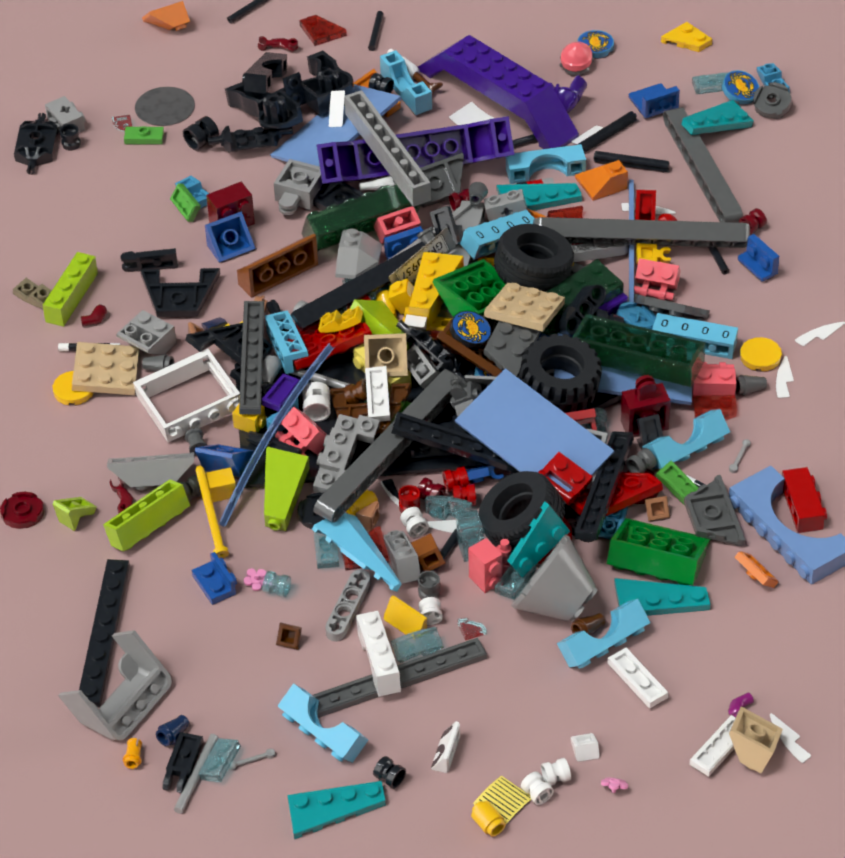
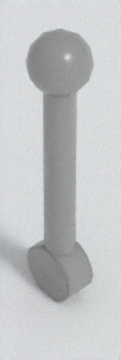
[729,439,751,473]
[228,748,275,770]

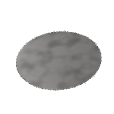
[135,87,195,126]

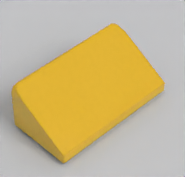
[383,595,427,641]

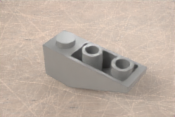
[382,530,420,584]

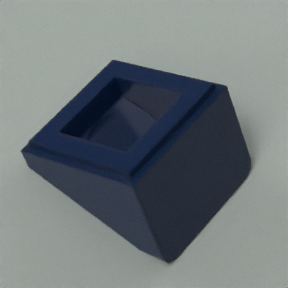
[201,317,227,330]

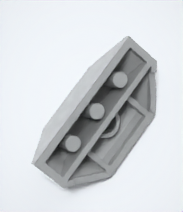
[335,229,382,279]
[107,452,195,490]

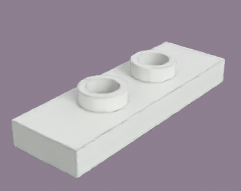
[690,715,735,777]

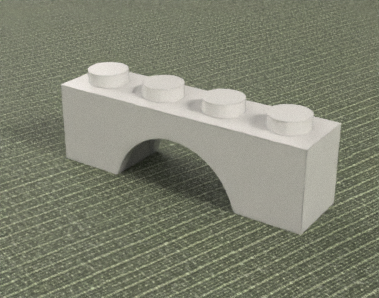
[356,611,401,697]

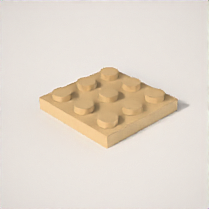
[484,283,565,332]
[72,342,139,395]

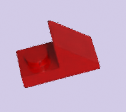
[635,189,656,220]

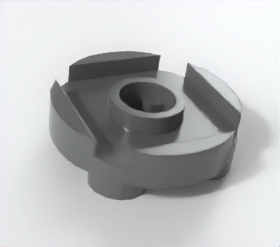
[753,82,792,119]

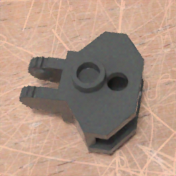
[450,375,482,416]

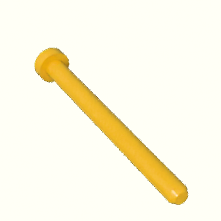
[196,465,229,558]

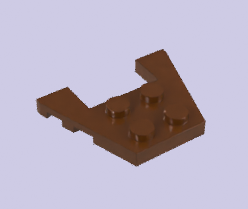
[330,383,411,441]

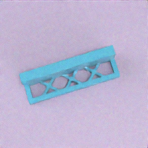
[264,310,308,374]

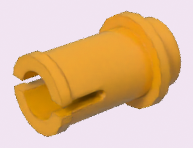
[123,738,142,769]

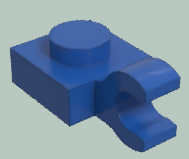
[466,465,504,483]

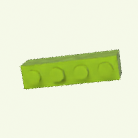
[43,252,98,327]
[103,479,190,551]

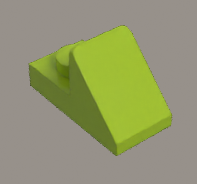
[53,497,97,531]

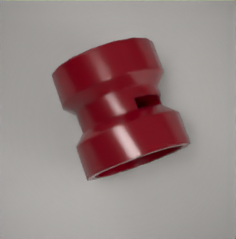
[449,189,469,211]
[739,208,767,235]
[417,477,446,506]

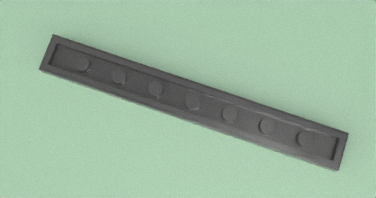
[239,301,264,414]
[313,637,487,718]

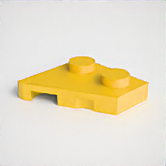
[661,22,712,52]

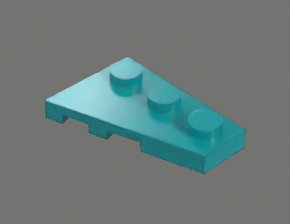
[507,501,570,577]

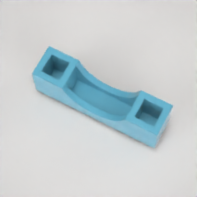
[380,50,432,115]
[506,144,586,184]
[642,409,730,470]
[557,599,650,669]
[278,683,369,763]

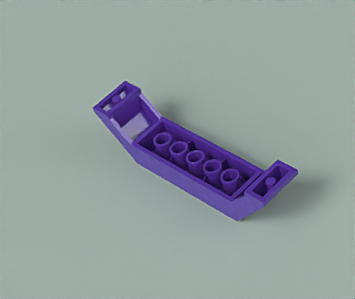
[418,35,579,149]
[316,116,515,184]

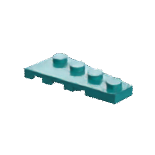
[681,100,754,135]
[287,781,386,840]

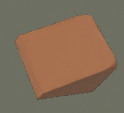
[356,501,380,532]

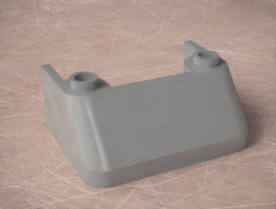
[58,630,171,741]

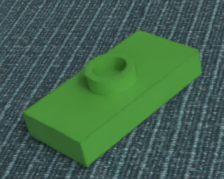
[124,126,164,144]
[170,183,201,222]
[655,460,698,506]

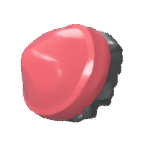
[559,42,594,76]

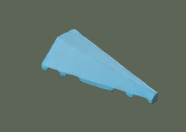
[312,513,401,592]

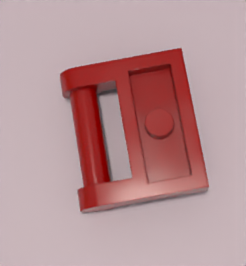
[538,452,593,505]

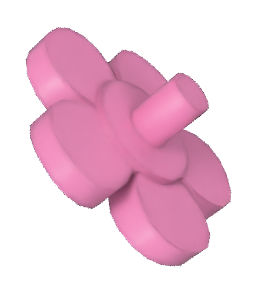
[244,568,269,591]
[601,777,628,793]

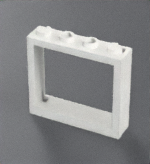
[133,348,240,443]

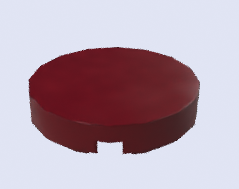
[0,491,44,529]

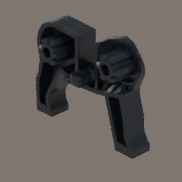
[225,50,355,129]

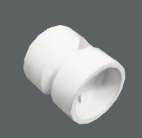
[303,382,331,422]

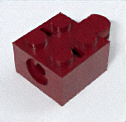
[620,375,671,437]

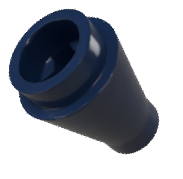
[156,715,190,746]

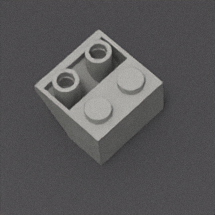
[116,310,177,355]

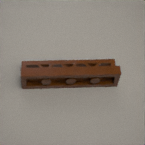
[436,319,502,377]

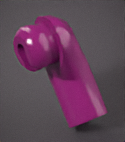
[728,692,754,718]

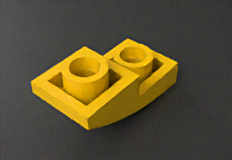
[318,306,363,333]

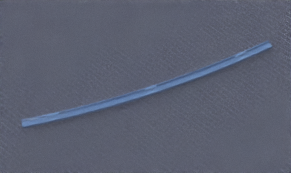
[628,180,634,331]
[219,343,335,526]

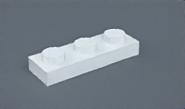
[365,366,391,422]
[608,648,668,709]

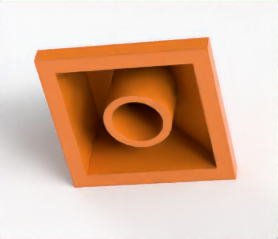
[142,1,190,31]
[575,160,628,201]

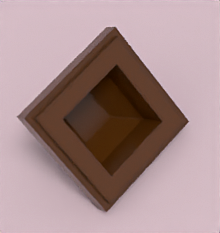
[276,622,302,650]

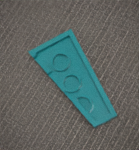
[496,183,582,211]
[614,578,710,616]

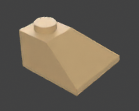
[364,333,408,376]
[729,707,783,773]

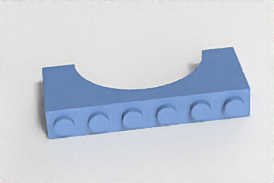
[729,465,845,585]

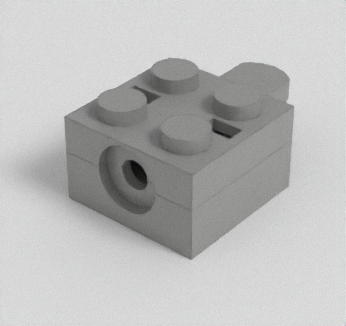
[274,159,323,215]

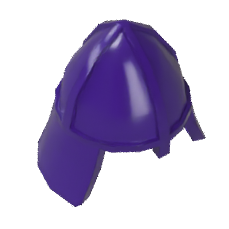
[550,75,587,113]

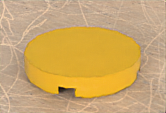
[740,337,782,371]
[52,371,94,405]

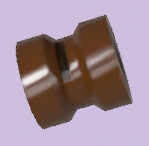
[344,379,367,404]

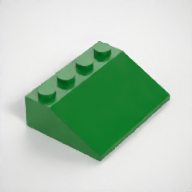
[433,259,506,325]
[607,518,710,585]

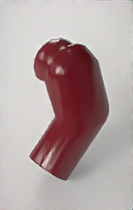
[81,304,107,326]

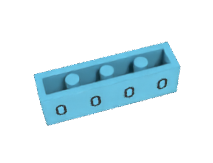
[460,210,535,259]
[651,313,738,359]

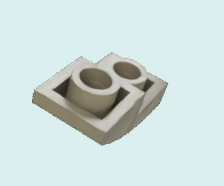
[13,277,52,308]

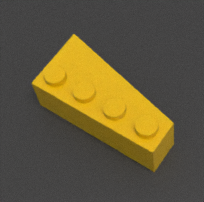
[409,252,464,327]

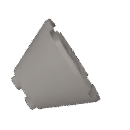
[511,534,598,622]

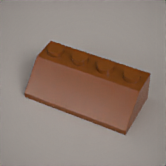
[237,234,318,298]

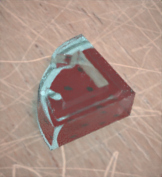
[112,115,132,132]
[457,618,487,641]

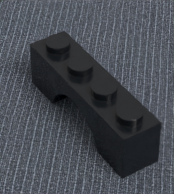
[242,52,287,93]

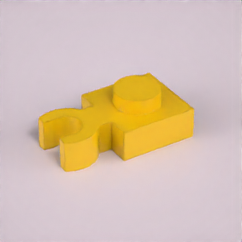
[635,243,671,265]

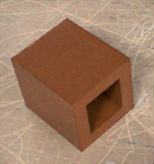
[411,533,445,571]

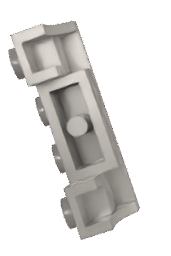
[313,414,380,493]

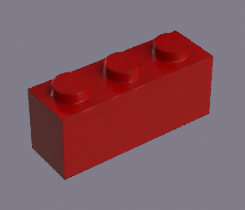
[782,467,827,533]

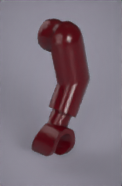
[258,36,298,52]
[109,477,134,513]

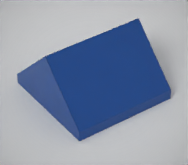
[205,211,256,262]
[195,444,254,478]

